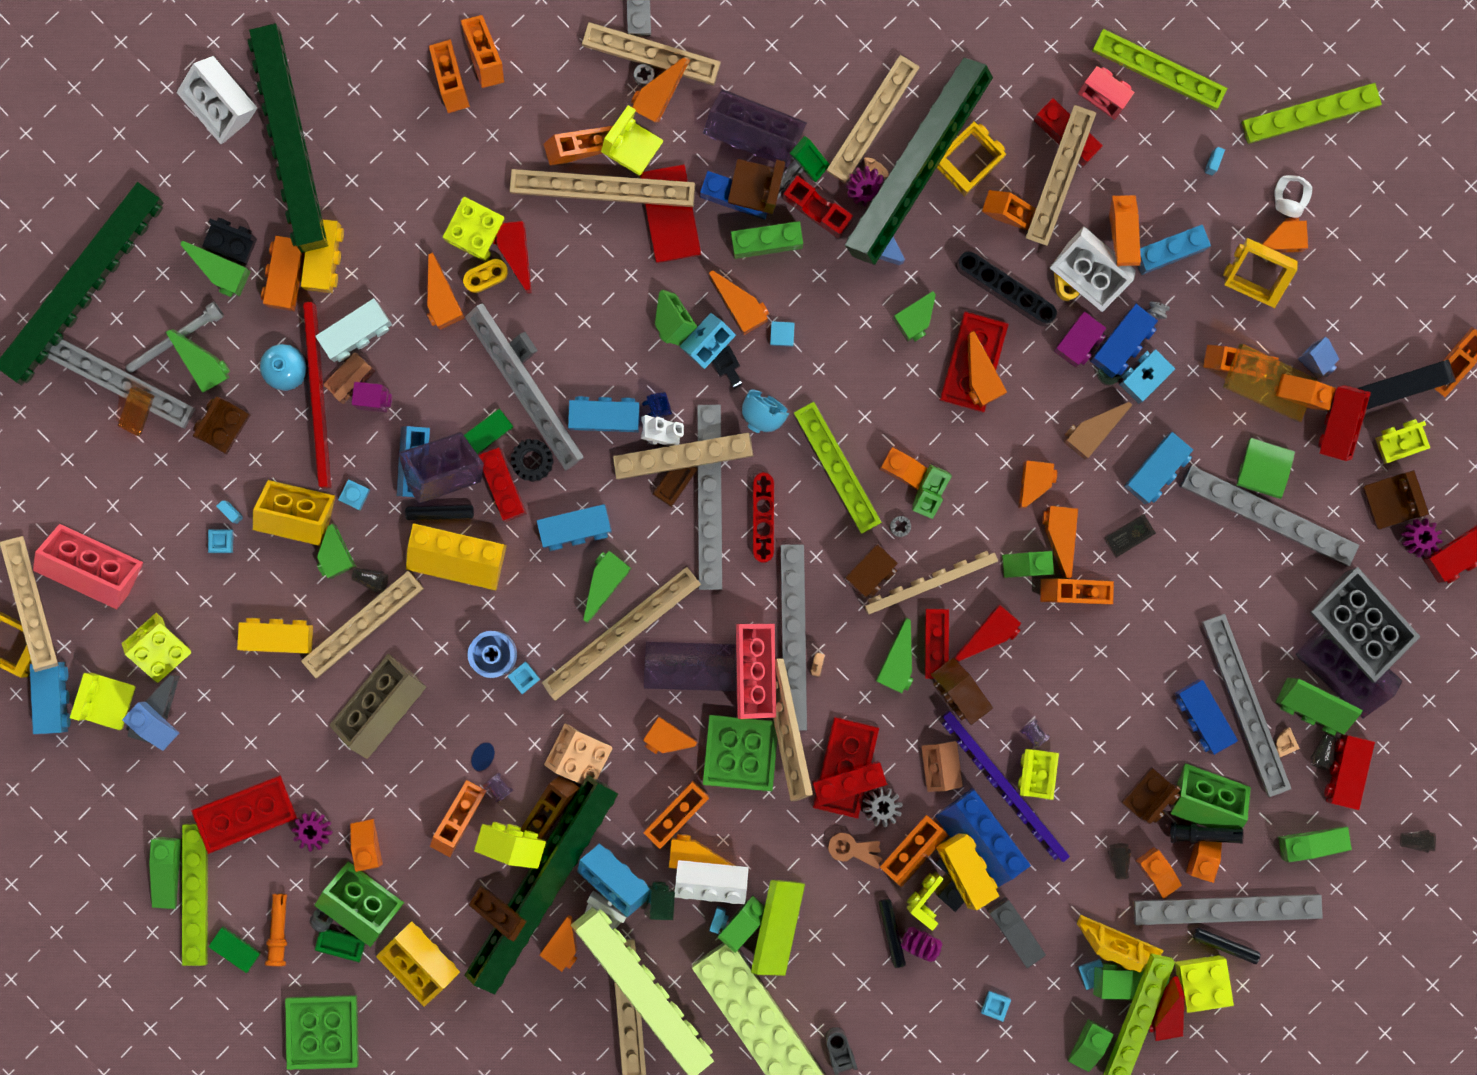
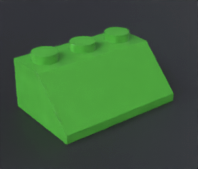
[1275,678,1363,736]
[1170,763,1251,829]
[314,861,404,947]

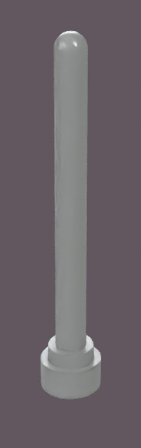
[126,301,224,373]

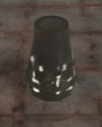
[352,568,389,593]
[1310,734,1337,771]
[1400,830,1436,853]
[1108,843,1131,880]

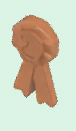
[828,832,883,869]

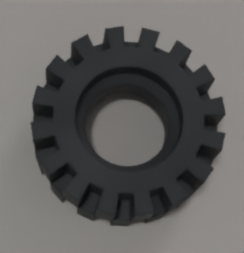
[510,439,554,482]

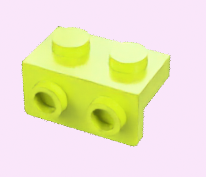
[1375,419,1430,464]
[1018,749,1059,800]

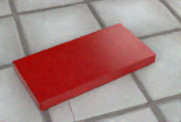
[640,164,701,264]
[939,311,1009,413]
[813,717,879,819]
[191,775,298,854]

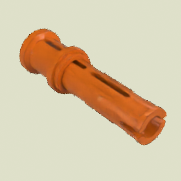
[265,894,287,966]

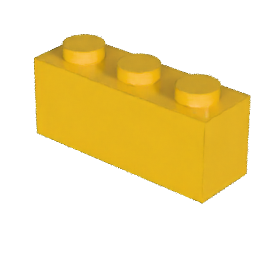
[301,219,344,293]
[237,618,313,653]
[936,833,999,911]

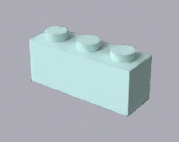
[316,298,392,362]

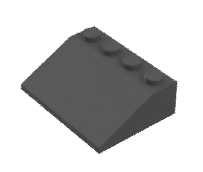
[1310,567,1420,683]

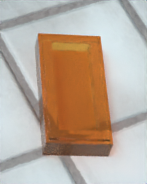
[118,385,155,436]

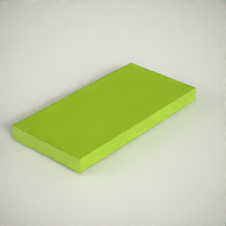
[751,880,805,976]

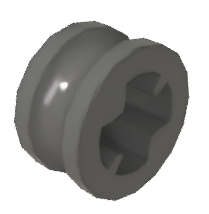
[309,909,333,932]

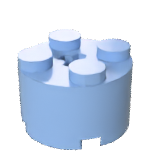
[468,631,517,678]

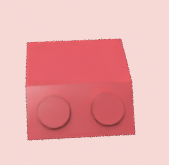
[1078,66,1135,120]

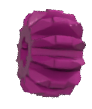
[846,166,884,206]
[1401,518,1443,558]
[292,811,333,852]
[901,927,943,962]

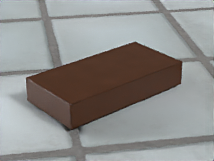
[653,467,698,507]

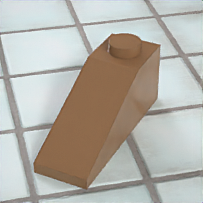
[1064,402,1132,460]

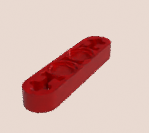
[753,472,774,563]

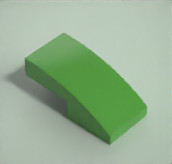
[912,464,952,519]

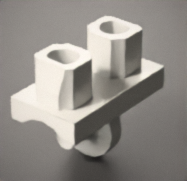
[641,415,684,446]
[585,891,626,929]

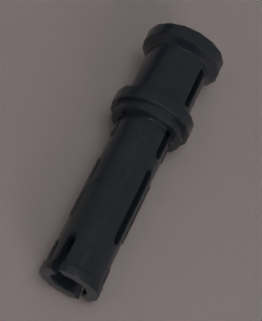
[1170,822,1244,844]

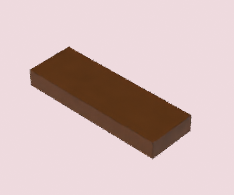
[469,885,527,941]

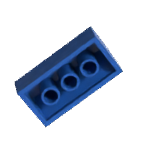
[935,788,1031,887]

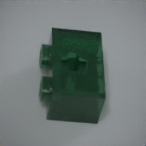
[644,881,675,920]

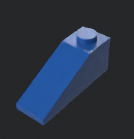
[700,171,768,220]

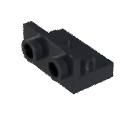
[202,217,257,264]

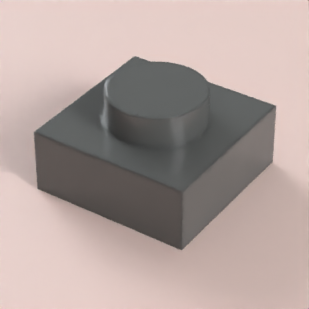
[509,332,538,363]

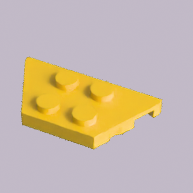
[1077,915,1163,972]

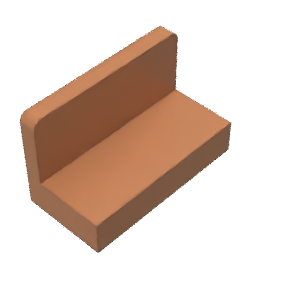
[324,353,375,404]
[921,741,963,792]

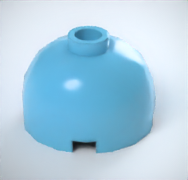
[260,344,308,391]
[742,389,789,433]

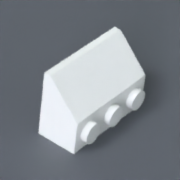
[176,56,257,144]
[1050,226,1136,312]
[674,860,748,904]

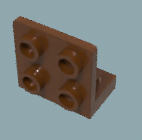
[728,159,785,214]
[193,396,251,454]
[1363,470,1429,530]
[1121,767,1181,824]

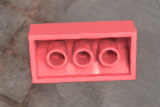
[33,524,143,609]
[736,624,776,719]

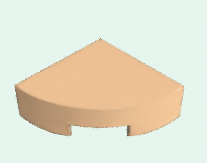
[864,158,889,180]
[810,653,825,677]
[1275,727,1300,757]

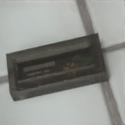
[1104,514,1156,558]

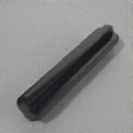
[405,505,474,520]
[879,899,906,968]
[1193,928,1261,964]

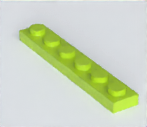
[1092,29,1228,111]
[1241,83,1382,144]
[793,402,882,534]
[182,824,208,966]
[1103,953,1175,1075]

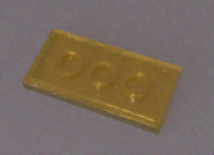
[1223,344,1317,422]

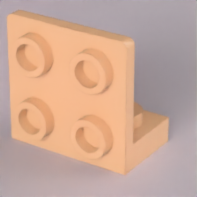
[544,724,612,784]

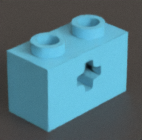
[679,313,736,369]
[1119,349,1175,404]

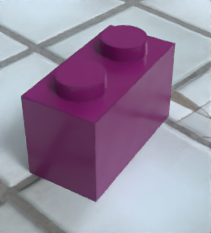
[1054,312,1106,368]
[352,382,392,413]

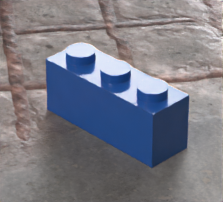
[1090,304,1158,378]
[1174,679,1238,755]

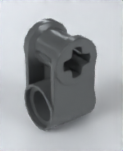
[826,1027,858,1075]

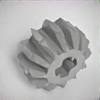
[863,787,903,827]

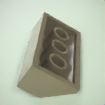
[329,654,426,759]

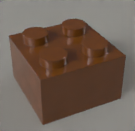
[843,544,898,598]
[931,658,993,725]

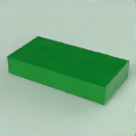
[789,136,830,182]
[463,408,514,455]
[208,926,261,973]
[315,928,365,963]

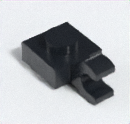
[712,346,742,389]

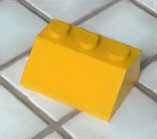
[253,480,335,546]
[376,921,460,1007]

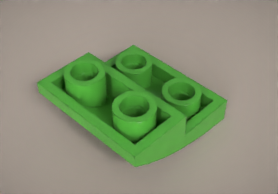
[1236,438,1295,499]

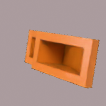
[1434,327,1477,397]

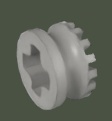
[634,64,655,87]
[1147,301,1170,319]
[890,516,911,537]

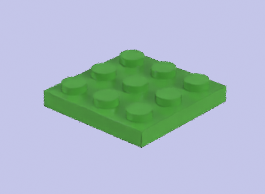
[703,715,777,791]
[285,995,359,1070]

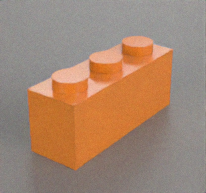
[261,235,305,312]
[643,781,710,849]
[880,815,948,887]

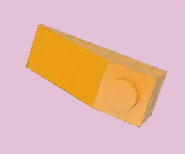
[669,834,736,868]

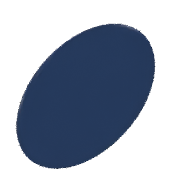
[471,743,495,771]

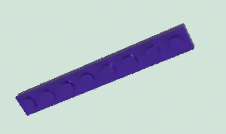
[941,711,1070,862]

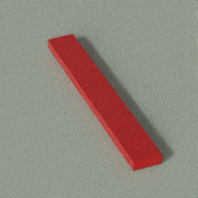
[303,302,332,489]

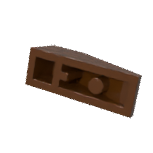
[520,775,579,840]

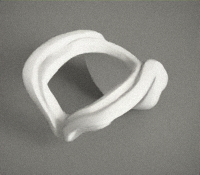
[1274,175,1312,218]

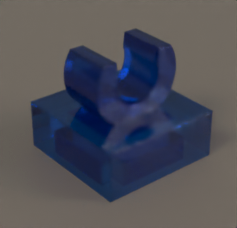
[642,392,672,418]

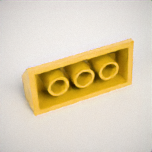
[406,523,507,590]

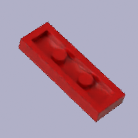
[925,609,949,679]

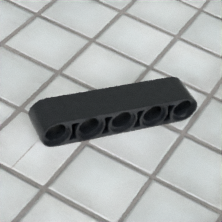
[956,252,1057,326]
[1357,359,1456,410]

